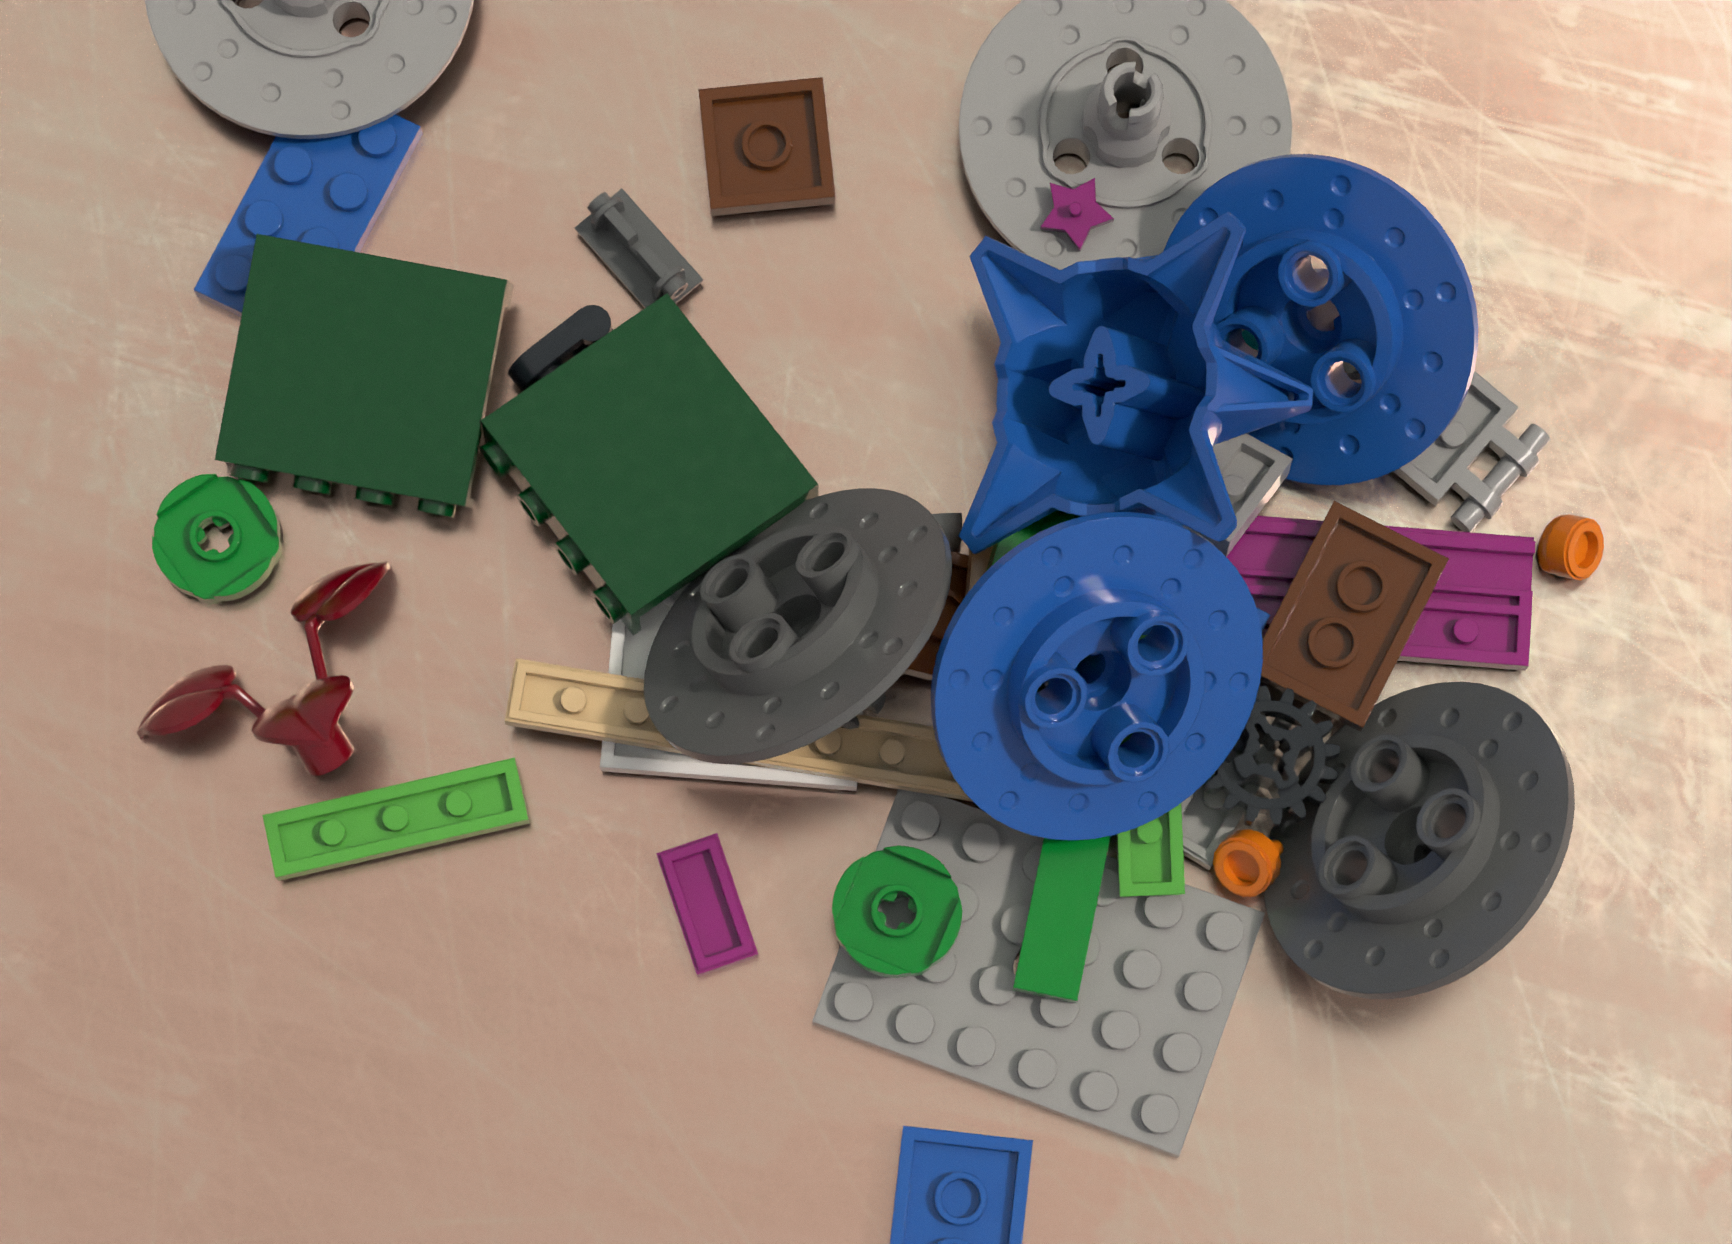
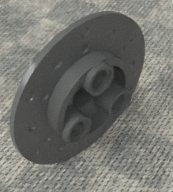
[644,488,952,764]
[1264,682,1575,999]

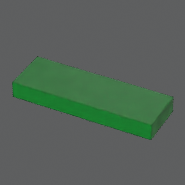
[1013,836,1111,1003]

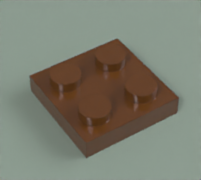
[698,77,836,216]

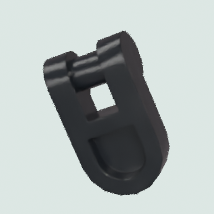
[508,305,613,392]

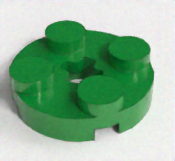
[152,474,282,604]
[832,845,963,978]

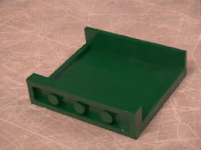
[215,234,514,517]
[480,293,819,635]

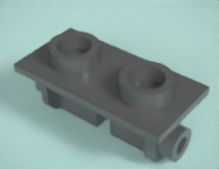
[574,188,704,308]

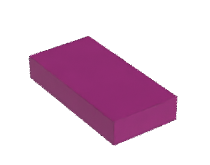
[656,833,759,977]

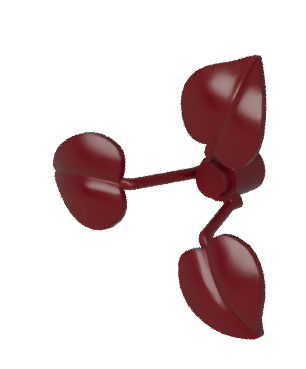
[137,561,392,776]

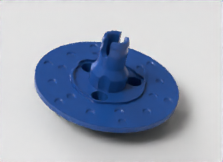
[1163,154,1479,485]
[930,512,1263,841]

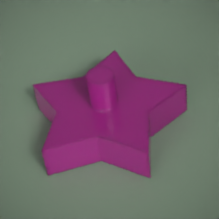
[1040,178,1114,251]

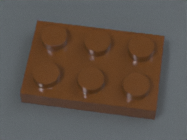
[1260,501,1449,732]

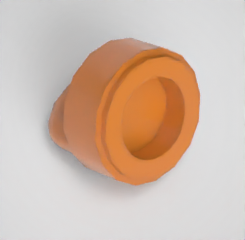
[1537,514,1604,581]
[1213,829,1284,897]

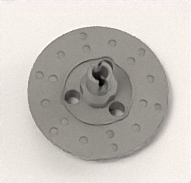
[145,0,474,139]
[959,0,1292,270]

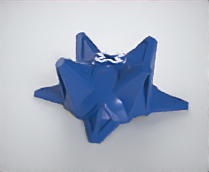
[959,212,1313,554]

